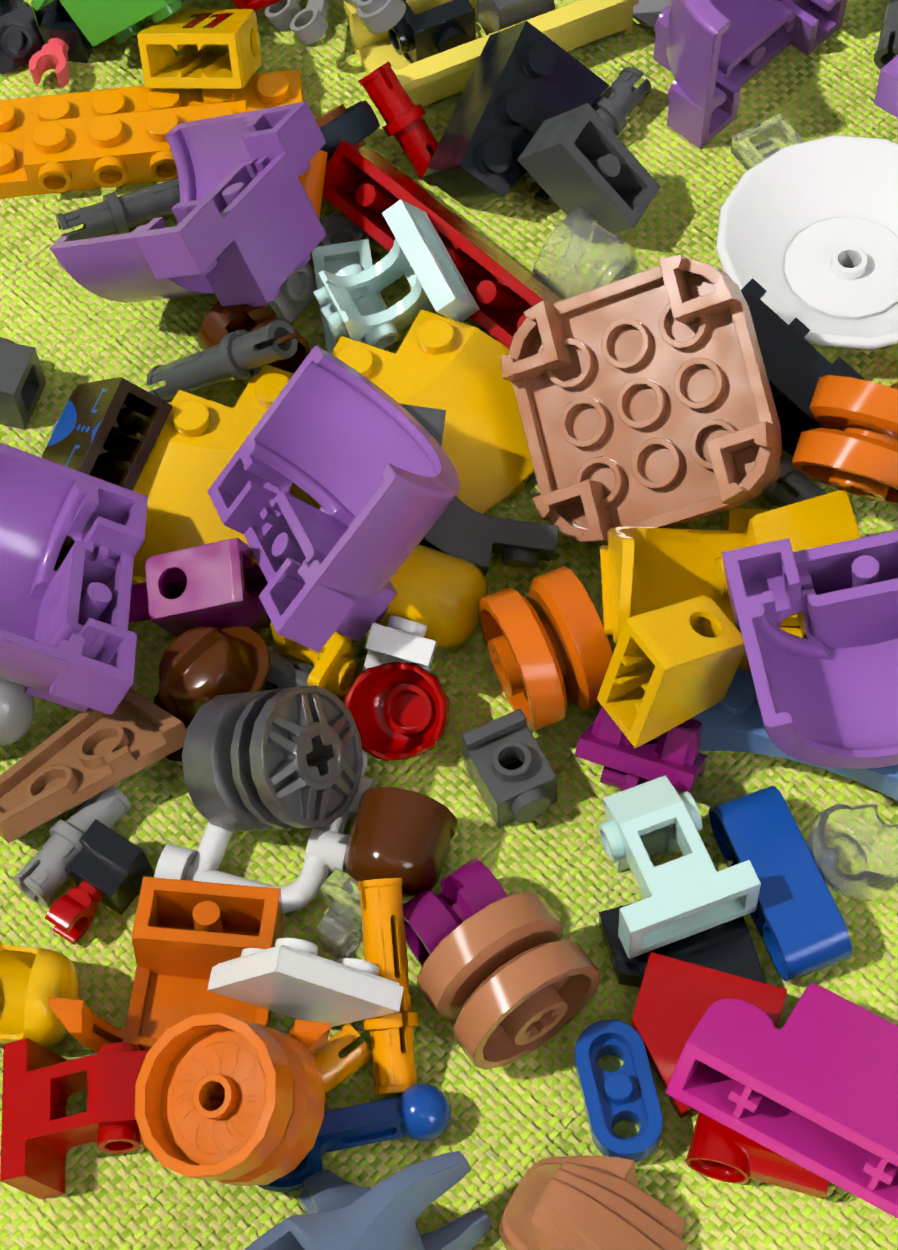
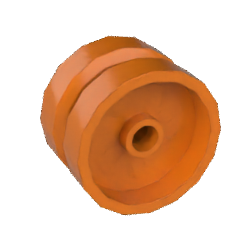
[791,375,898,505]
[477,566,613,733]
[135,1012,325,1186]

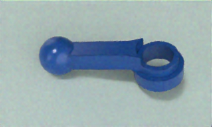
[258,1084,451,1192]

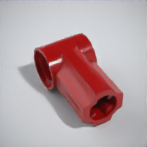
[686,1112,829,1199]

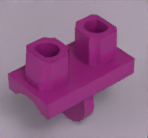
[575,707,708,793]

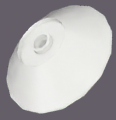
[716,135,898,350]

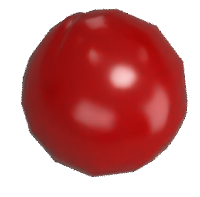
[344,662,449,761]

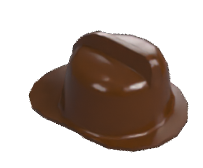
[153,625,270,762]

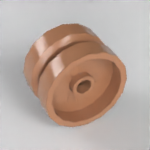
[417,891,600,1070]

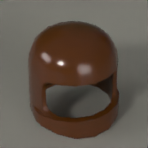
[344,787,458,904]

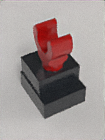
[45,819,155,945]

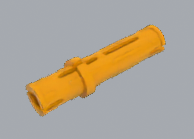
[357,878,419,1094]

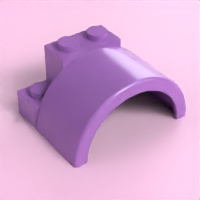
[653,0,847,149]
[50,101,327,307]
[207,346,460,652]
[0,443,148,715]
[722,530,898,769]

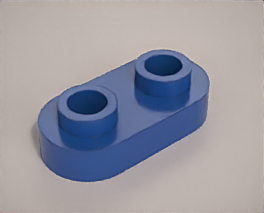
[575,1020,663,1163]

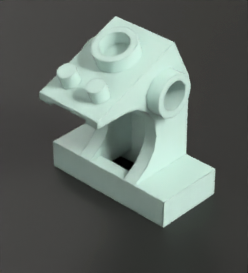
[313,199,480,350]
[598,775,761,959]

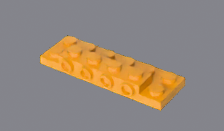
[0,69,304,199]

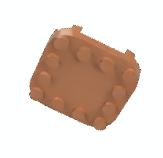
[501,255,782,546]

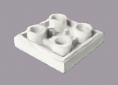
[207,938,404,1028]

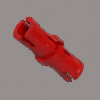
[358,61,439,178]

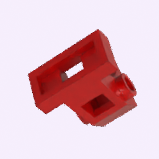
[0,1038,148,1200]

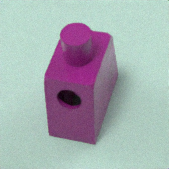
[129,538,271,637]

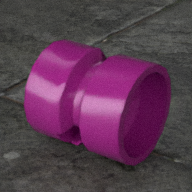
[403,859,508,967]

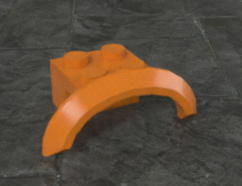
[47,876,331,1054]

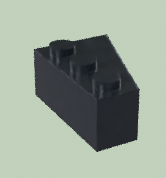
[423,21,610,207]
[741,278,865,456]

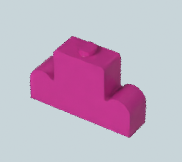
[665,984,898,1218]

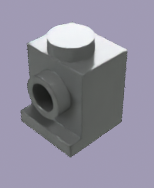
[461,708,558,828]

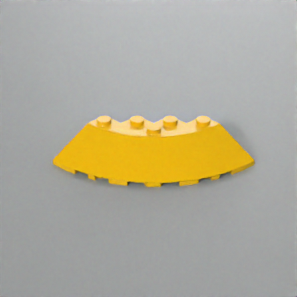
[132,309,534,583]

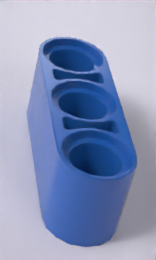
[709,786,852,982]

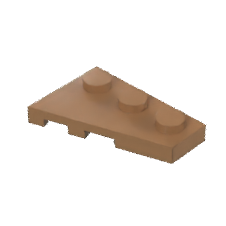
[0,688,187,843]

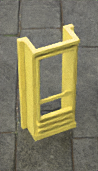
[343,0,639,107]

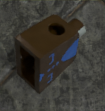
[42,377,173,491]

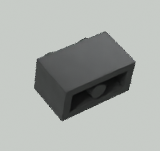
[518,103,660,242]

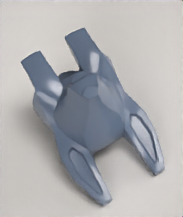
[245,1151,492,1250]

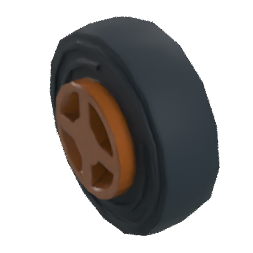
[315,100,380,165]

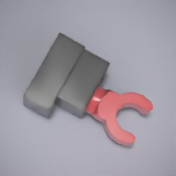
[29,0,95,87]

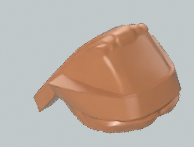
[499,1156,687,1250]

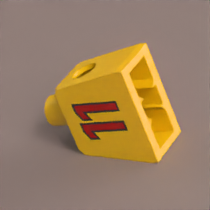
[137,9,262,89]

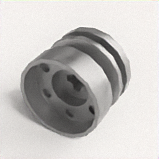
[182,685,363,832]

